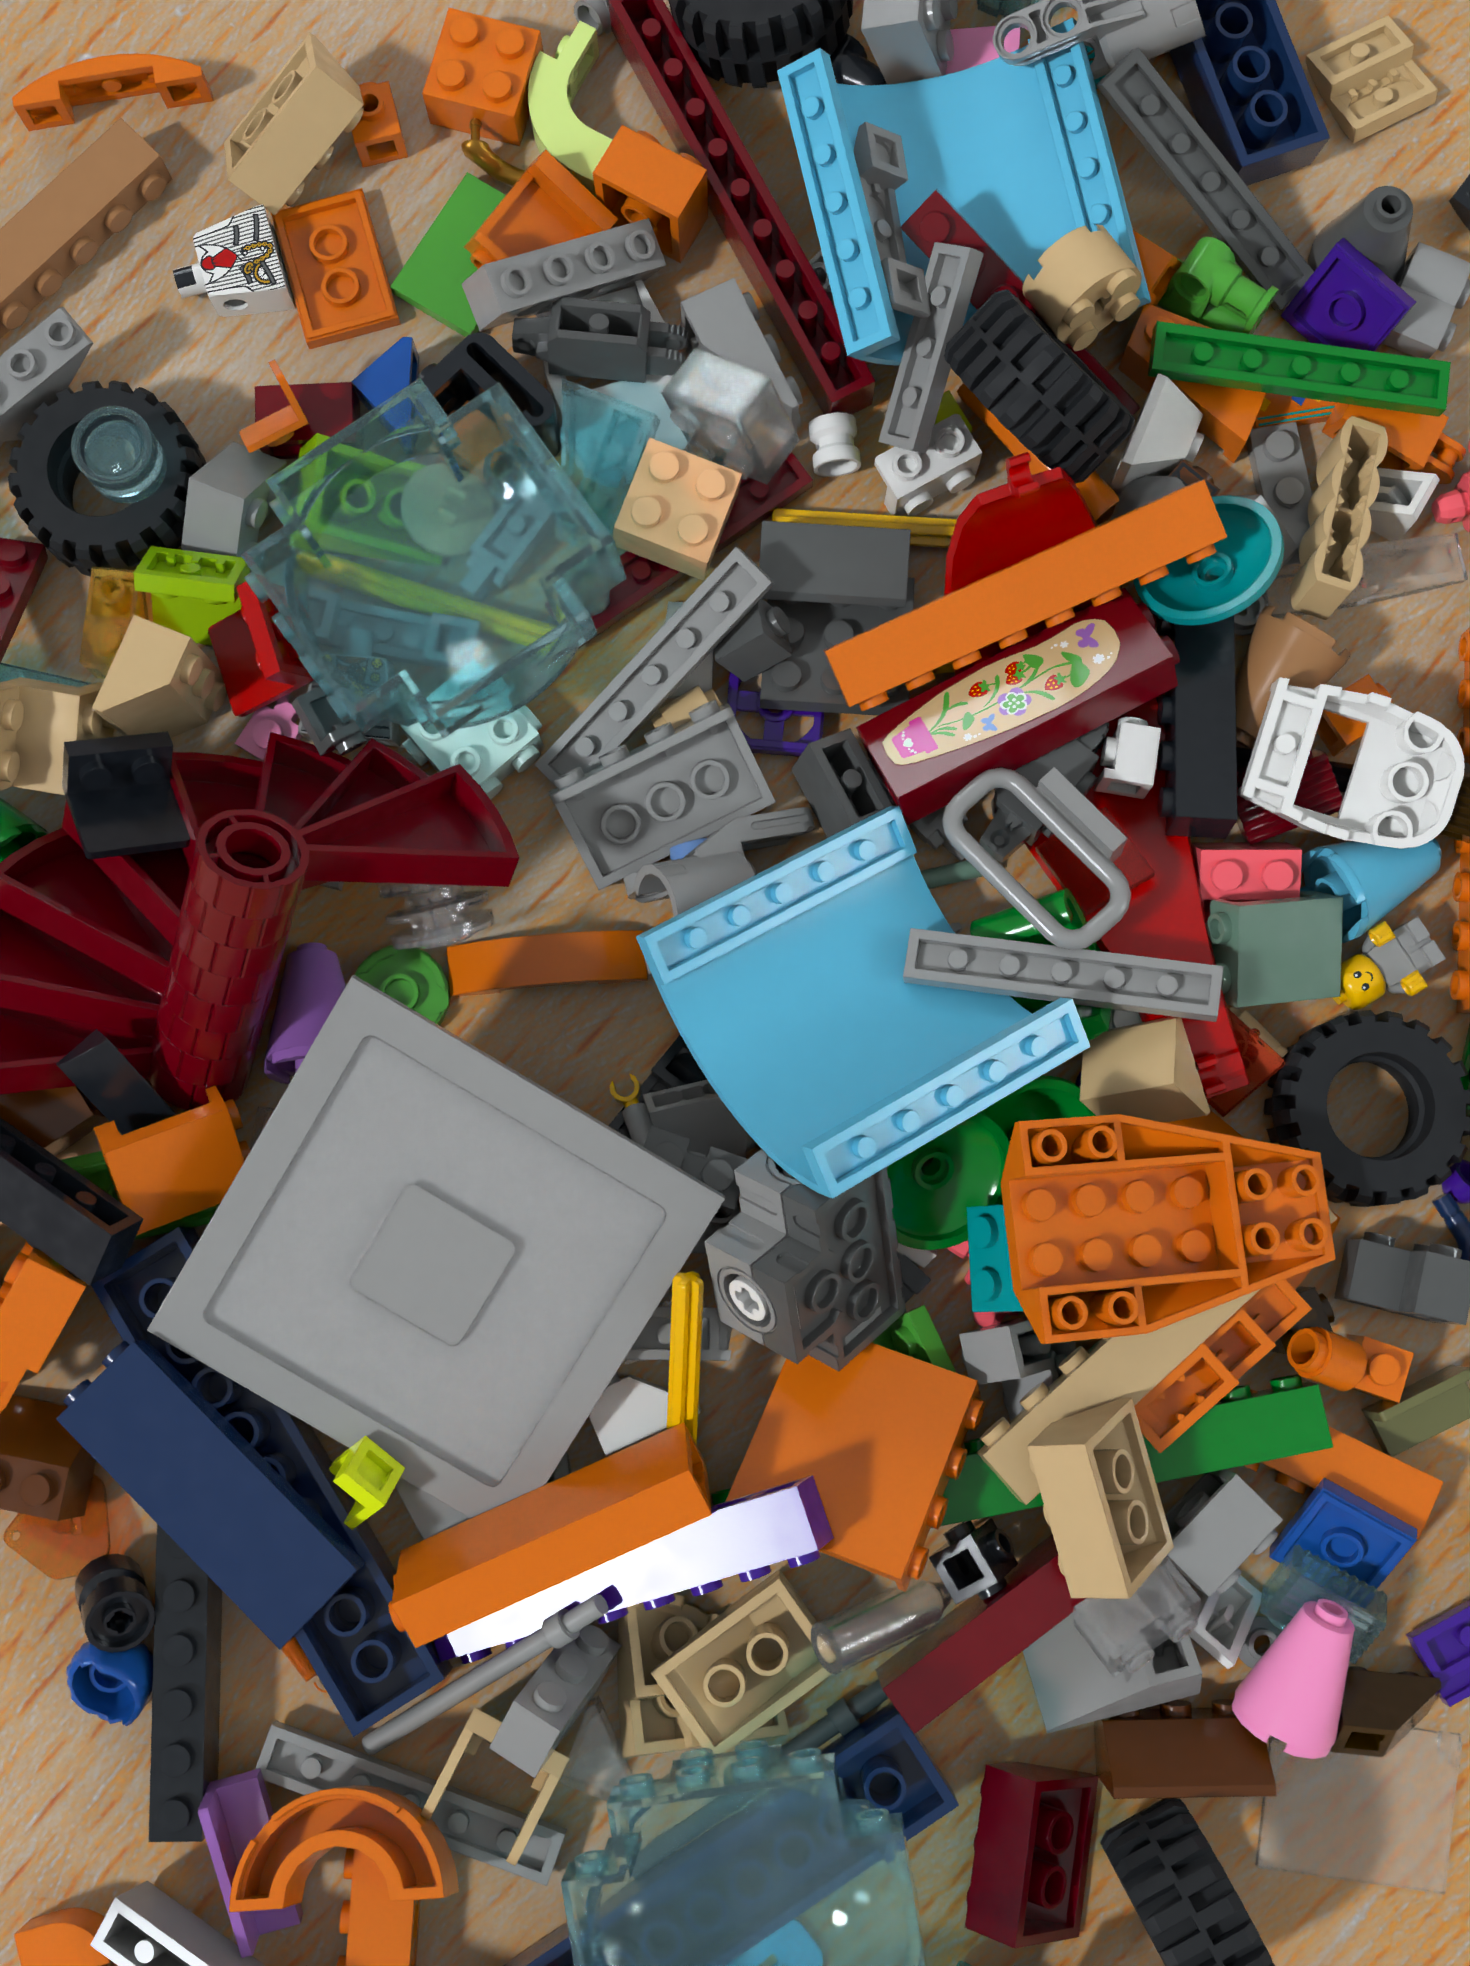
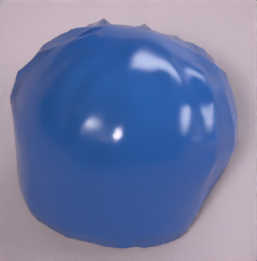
[66,1642,153,1726]

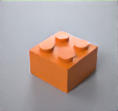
[422,8,544,146]
[593,125,708,263]

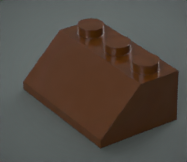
[0,1394,96,1521]
[1094,1699,1276,1799]

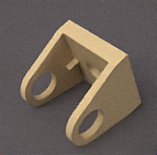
[420,1707,570,1866]

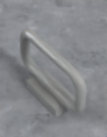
[942,767,1131,950]

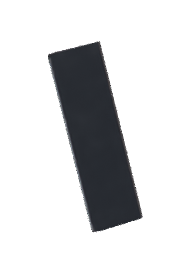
[56,1029,177,1135]

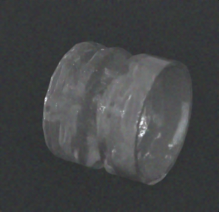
[376,883,496,950]

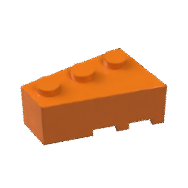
[1118,304,1266,463]

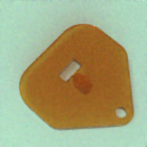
[4,1474,111,1580]

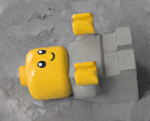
[1332,917,1446,1010]

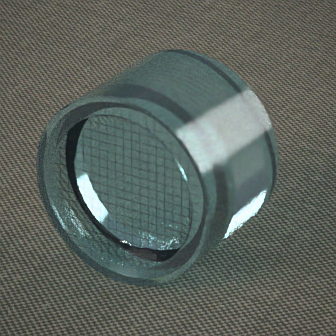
[71,406,167,503]

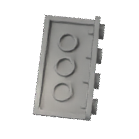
[549,700,776,890]

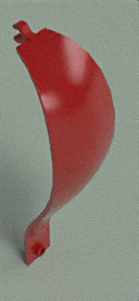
[944,452,1250,1099]

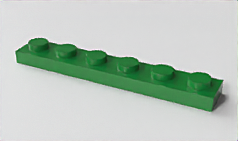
[1148,321,1451,417]

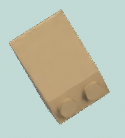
[651,1569,841,1762]

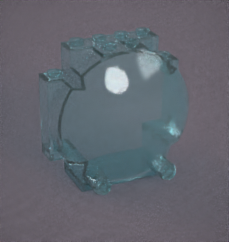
[241,378,627,738]
[561,1740,927,1966]

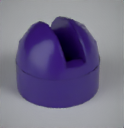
[1441,1159,1470,1204]

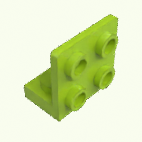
[133,546,250,646]

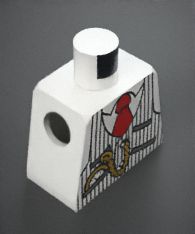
[173,204,295,317]

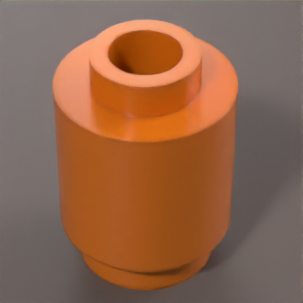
[1287,1327,1367,1391]

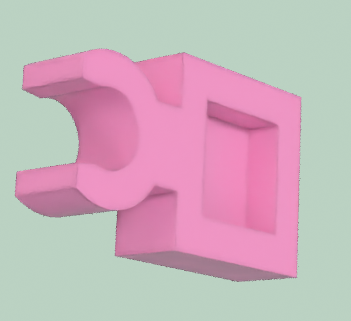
[235,693,302,761]

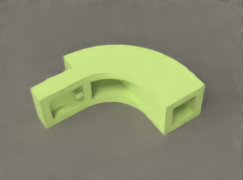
[528,21,613,197]

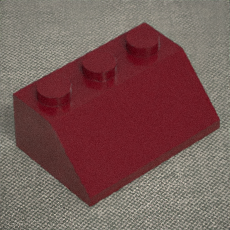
[965,1762,1099,1949]

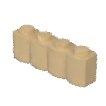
[1290,416,1388,620]

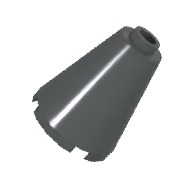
[1308,186,1413,285]

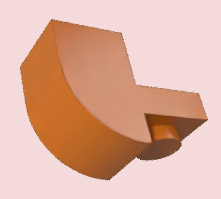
[14,1907,111,1966]

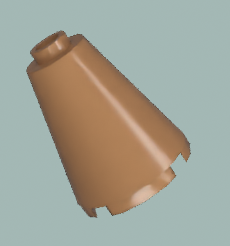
[1235,605,1350,749]

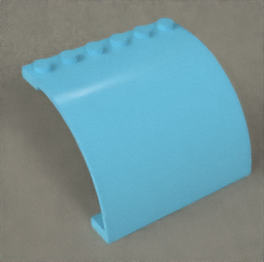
[777,18,1151,366]
[636,806,1091,1199]

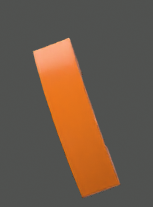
[12,53,213,131]
[447,930,648,997]

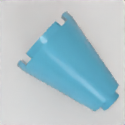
[1300,838,1442,943]

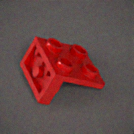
[208,578,317,717]

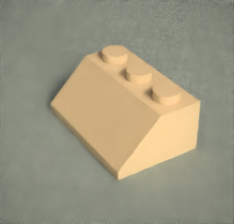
[224,32,364,215]
[92,615,227,738]
[1027,1398,1174,1599]

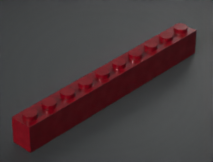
[608,0,876,414]

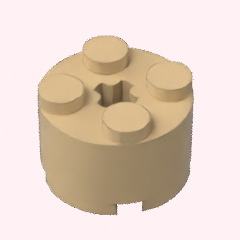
[1022,224,1142,351]

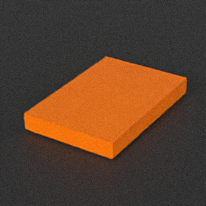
[271,188,401,349]

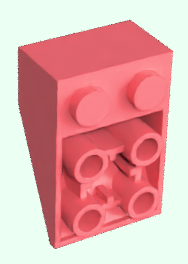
[1191,842,1302,921]

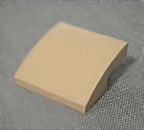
[1306,15,1438,144]

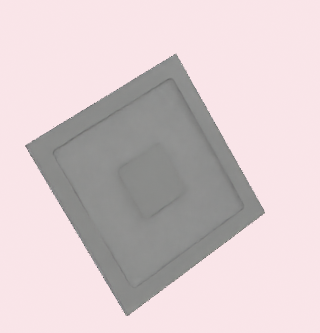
[147,975,725,1518]

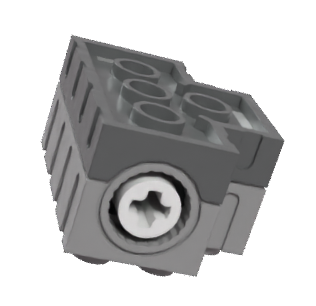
[704,1149,906,1372]

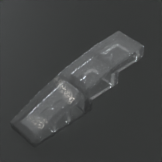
[1262,533,1468,619]

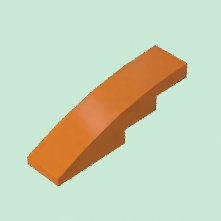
[1134,1279,1312,1453]

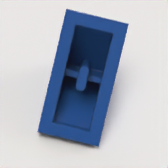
[351,337,419,448]

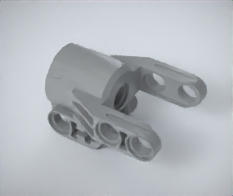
[993,0,1206,80]
[623,807,815,975]

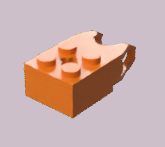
[0,1241,87,1413]

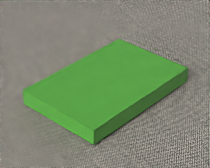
[390,172,505,337]

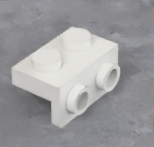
[874,414,982,516]

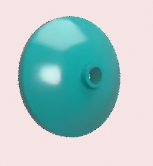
[1133,495,1284,625]

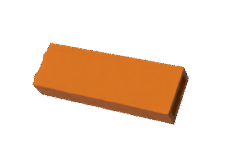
[388,1422,712,1648]

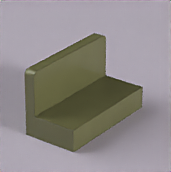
[1362,1365,1470,1457]

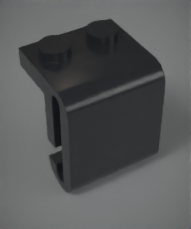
[412,332,562,463]

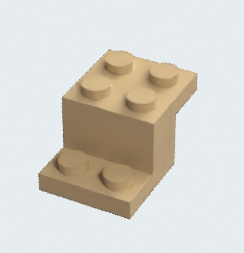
[0,677,115,795]

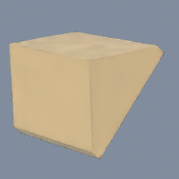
[1079,1017,1210,1123]

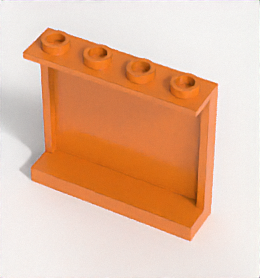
[725,1342,986,1592]

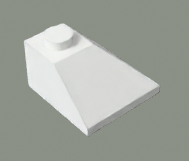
[1110,373,1205,496]

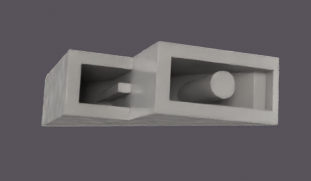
[0,307,93,448]

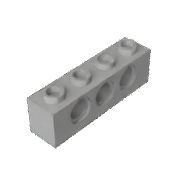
[462,218,666,331]

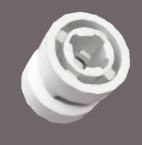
[808,412,861,477]

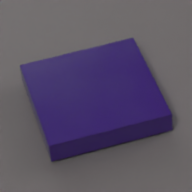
[1280,238,1416,351]

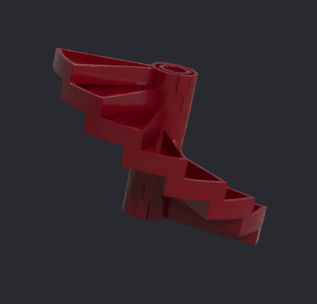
[0,732,520,1110]

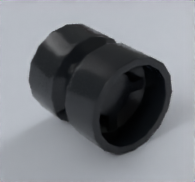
[75,1554,155,1653]

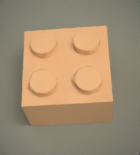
[613,437,742,581]

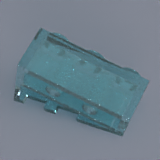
[558,378,661,559]

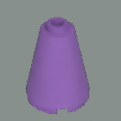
[264,942,346,1084]

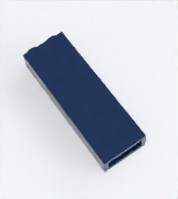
[56,1340,366,1650]

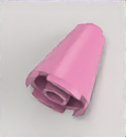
[1232,1599,1355,1759]

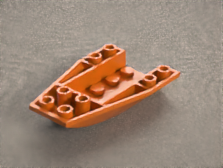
[1001,1114,1336,1344]

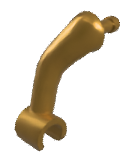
[461,118,525,186]

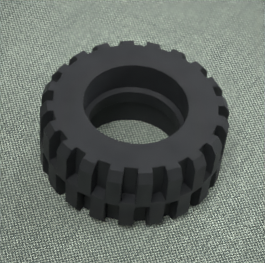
[669,0,853,88]
[944,289,1135,484]
[8,381,207,580]
[1264,1010,1470,1207]
[1100,1798,1275,1966]

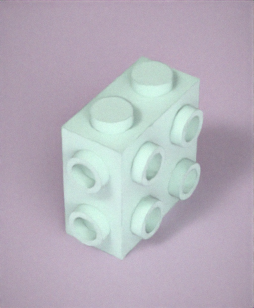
[400,661,543,800]

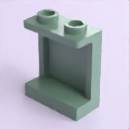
[1207,891,1343,1008]

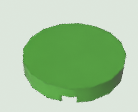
[355,945,450,1025]

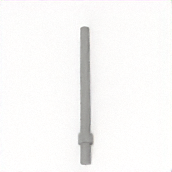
[362,1594,608,1755]

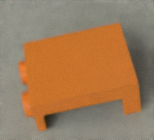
[464,150,618,269]
[93,1085,250,1236]

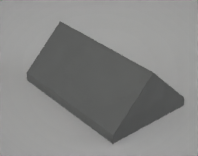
[759,521,911,608]

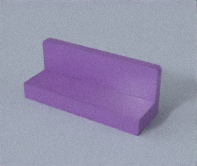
[198,1768,303,1958]

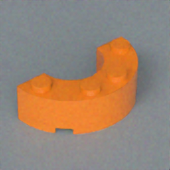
[229,1785,459,1912]

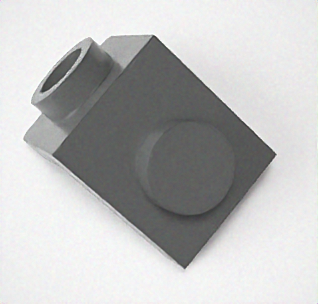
[291,678,375,756]

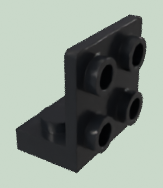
[62,731,190,859]

